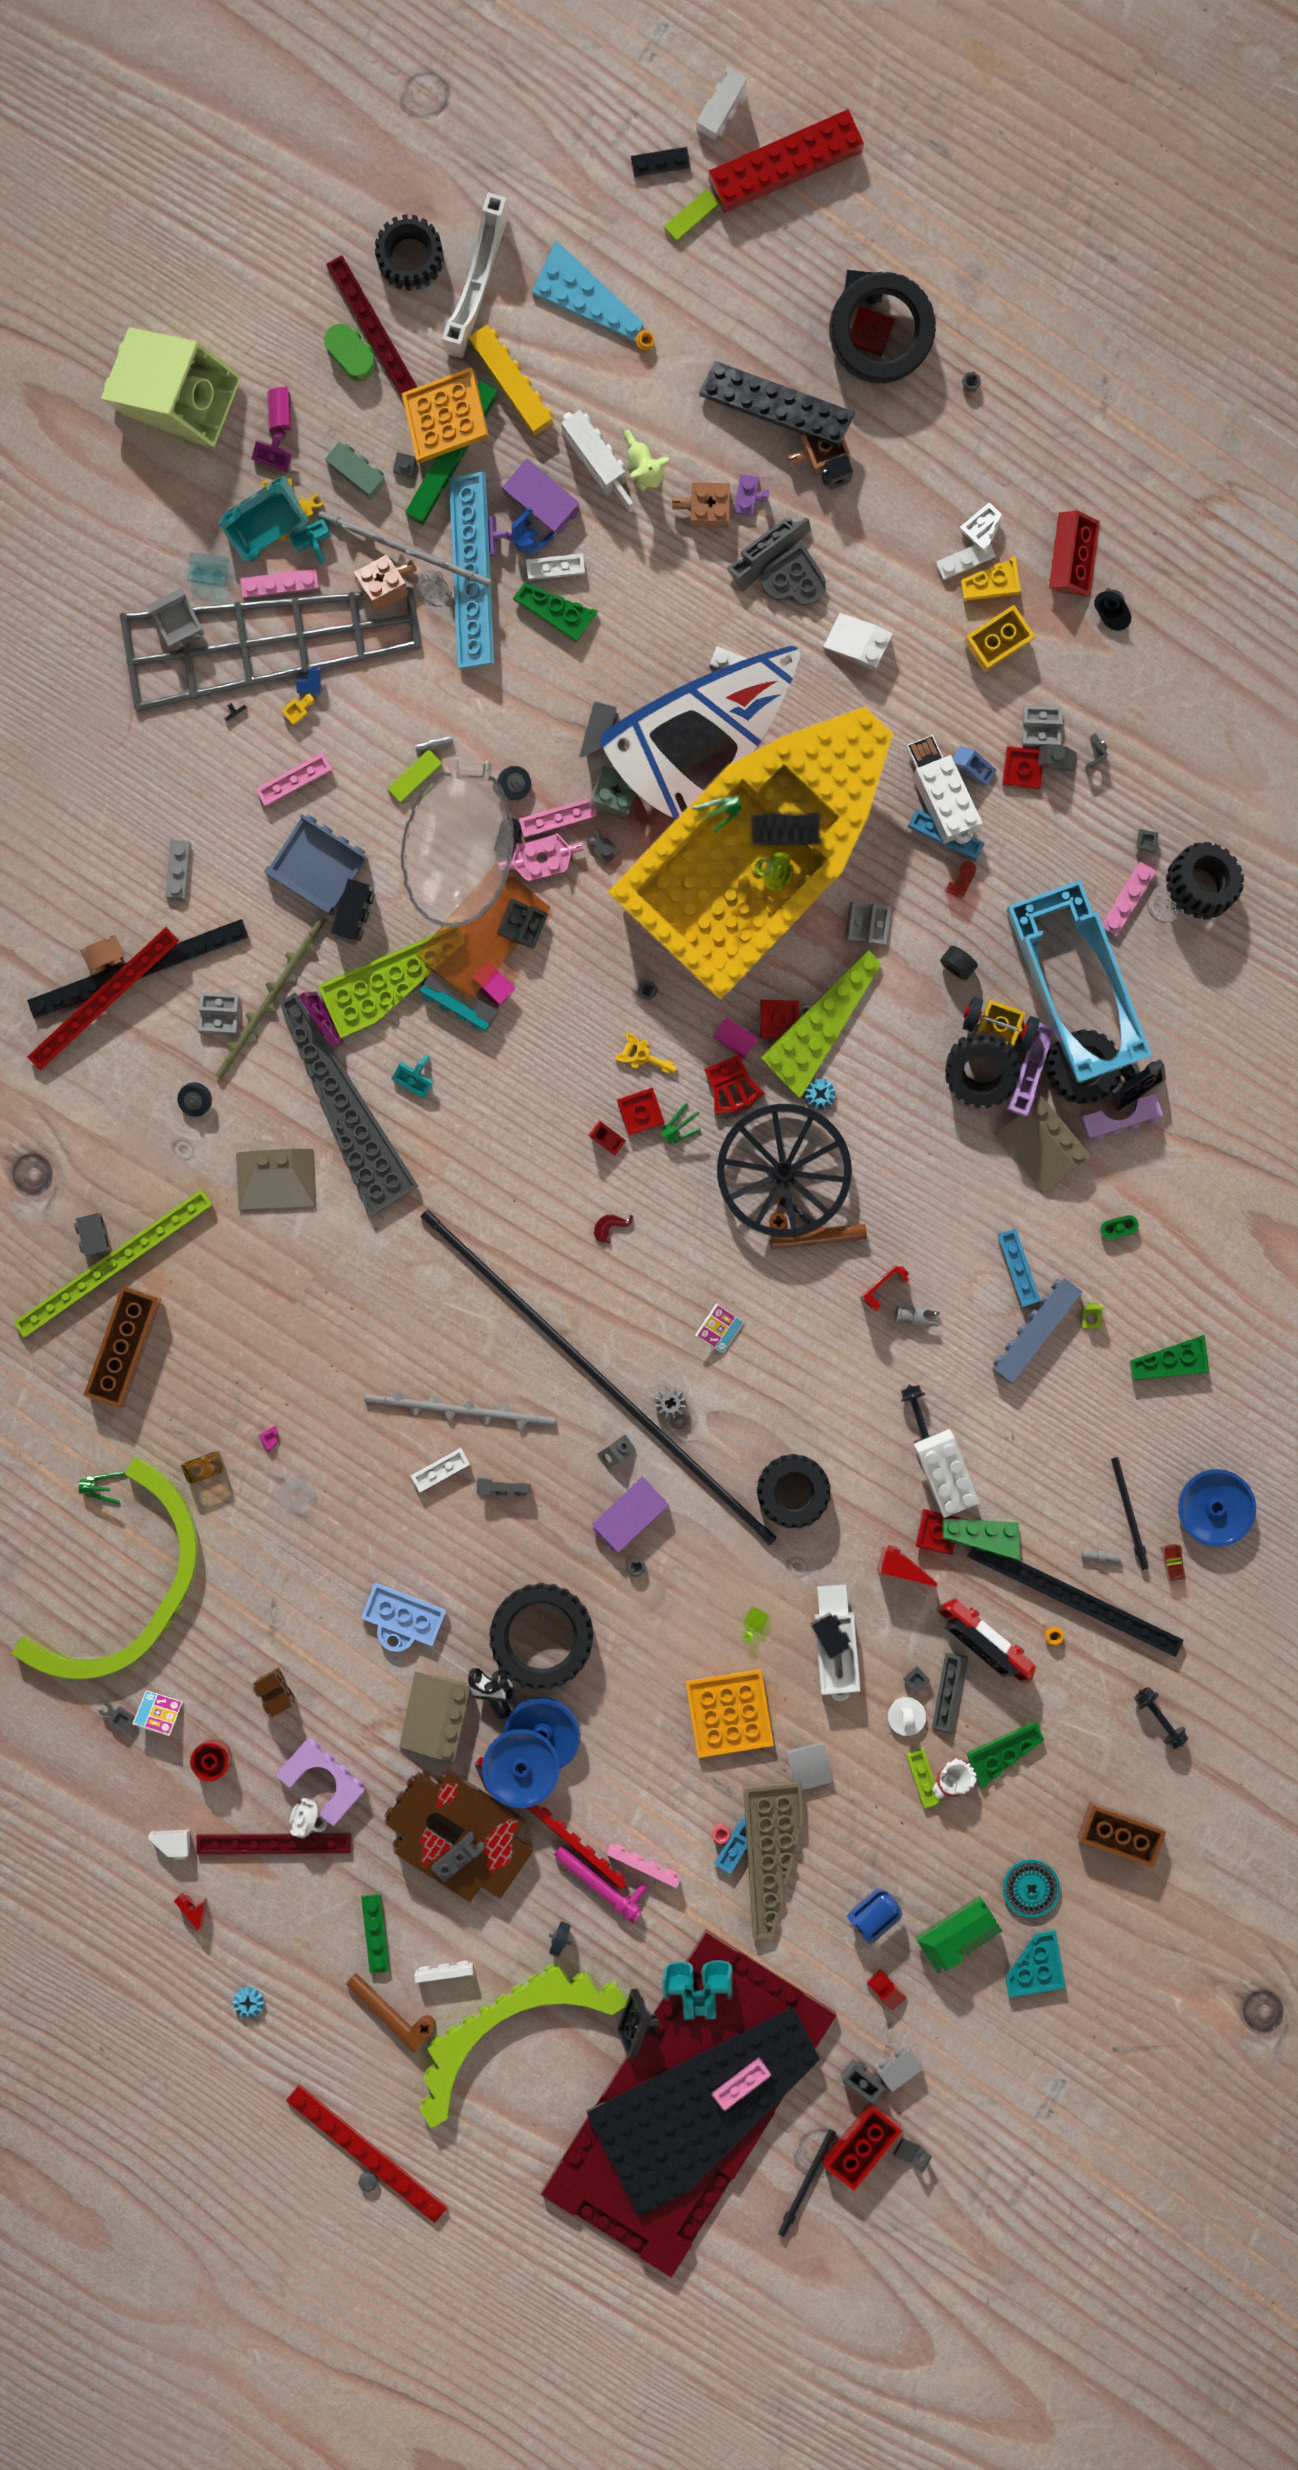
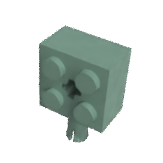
[588,766,635,820]

